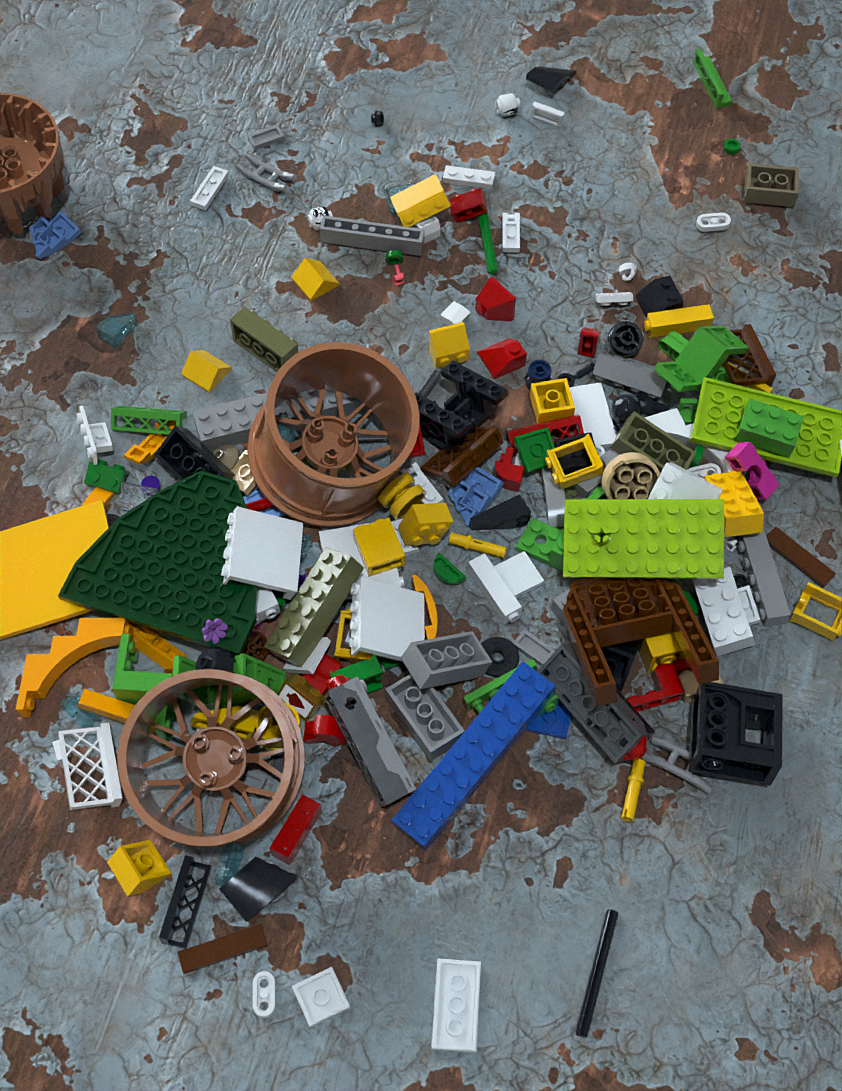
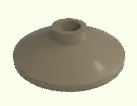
[212,444,239,470]

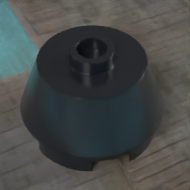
[608,321,643,357]
[195,649,236,688]

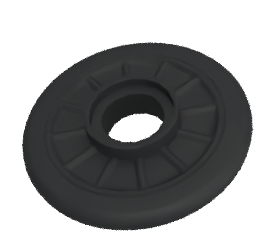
[481,637,519,677]

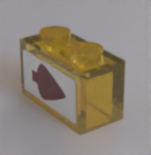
[277,673,325,722]

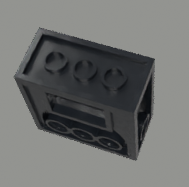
[689,682,783,786]

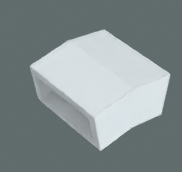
[415,216,440,243]
[440,301,471,326]

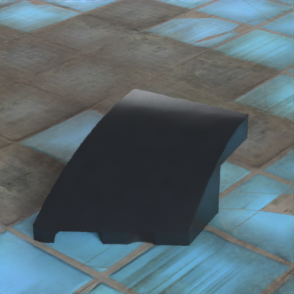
[526,66,577,92]
[219,856,298,922]

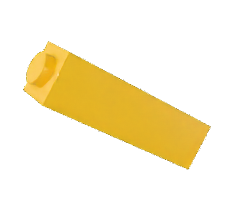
[644,304,714,338]

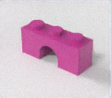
[725,442,779,500]

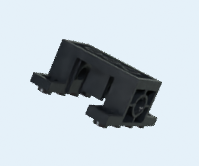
[415,361,509,452]

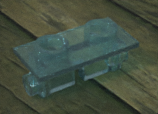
[61,693,102,728]
[214,841,244,886]

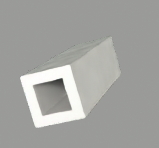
[468,553,522,624]

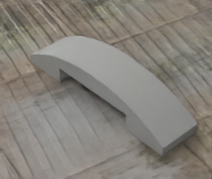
[540,467,565,528]

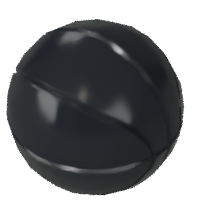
[610,394,642,424]

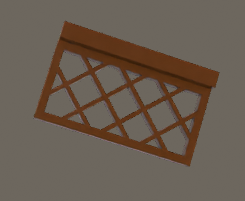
[723,324,776,387]
[420,426,504,487]

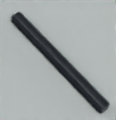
[576,909,618,1038]

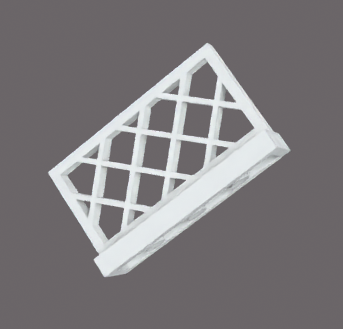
[58,723,122,810]

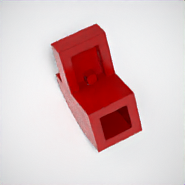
[494,447,524,492]
[303,715,347,746]

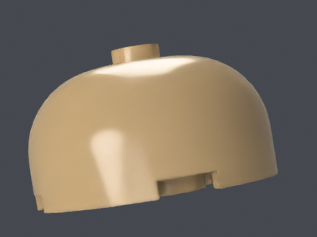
[602,452,661,499]

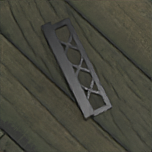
[159,855,212,949]

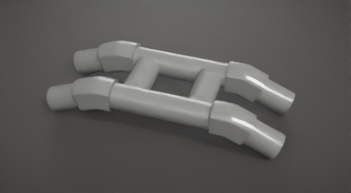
[235,152,297,192]
[642,737,717,794]

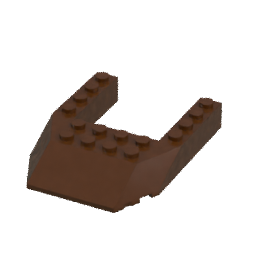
[563,578,719,706]

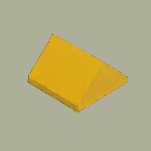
[291,258,340,301]
[181,350,232,393]

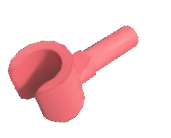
[393,264,404,286]

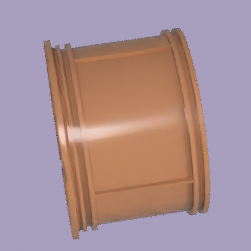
[247,342,420,527]
[117,669,305,847]

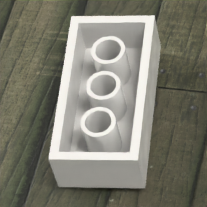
[692,567,756,656]

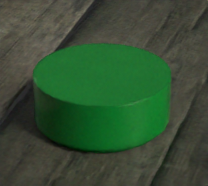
[723,139,741,155]
[386,250,403,265]

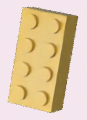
[704,471,764,537]

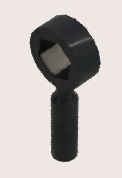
[557,363,595,387]

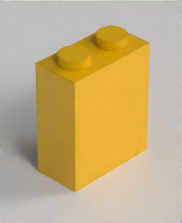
[353,518,405,577]

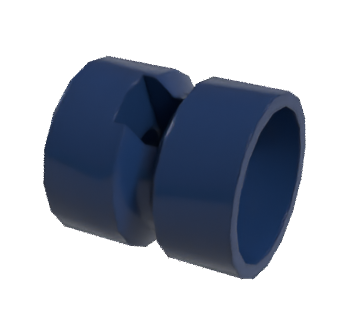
[526,360,552,390]

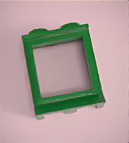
[329,654,383,695]

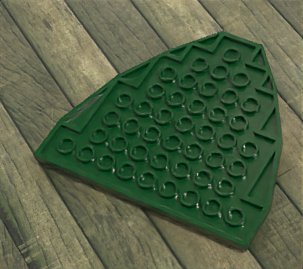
[58,471,259,656]

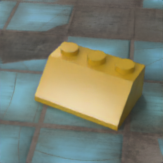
[390,174,451,227]

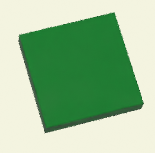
[513,427,560,473]

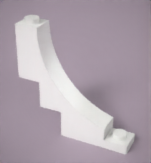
[645,408,747,477]

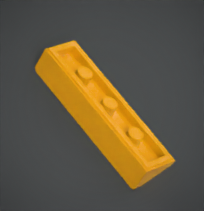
[128,621,187,669]
[77,688,157,733]

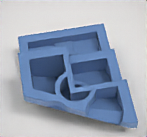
[30,211,82,259]
[448,466,505,527]

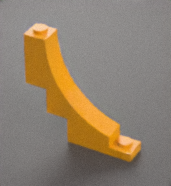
[15,618,133,718]

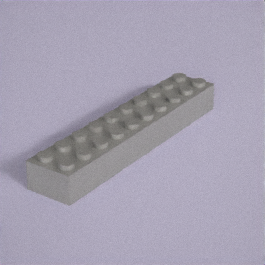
[192,389,370,451]

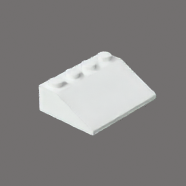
[648,462,723,499]

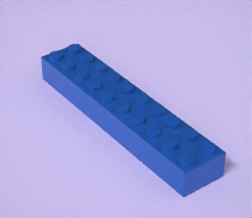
[392,661,556,851]

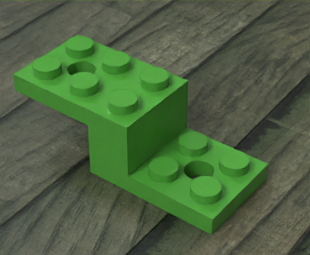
[515,517,564,572]

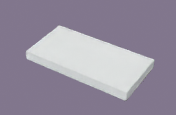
[569,383,617,448]
[431,958,481,1053]

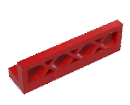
[507,414,584,454]

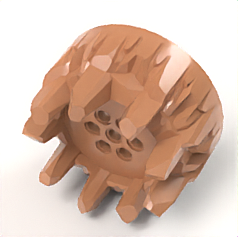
[0,93,65,234]

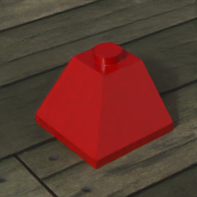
[475,277,516,322]
[477,338,527,379]

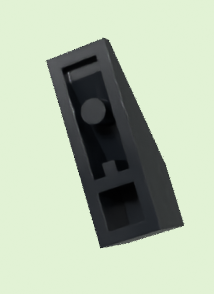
[470,495,531,531]

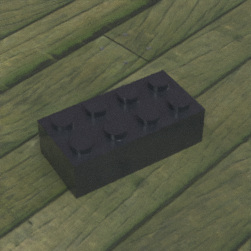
[154,426,235,481]

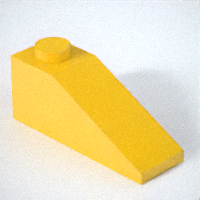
[190,706,258,740]

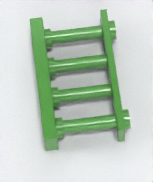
[463,659,558,717]

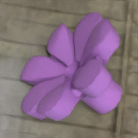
[202,618,228,644]

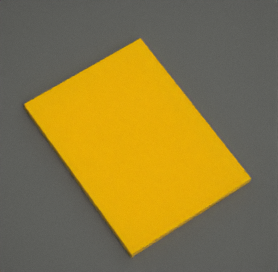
[0,500,109,640]

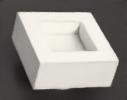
[52,740,71,768]

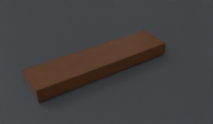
[766,526,836,588]
[177,924,268,974]

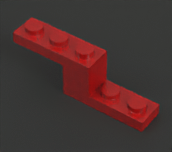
[627,659,692,712]

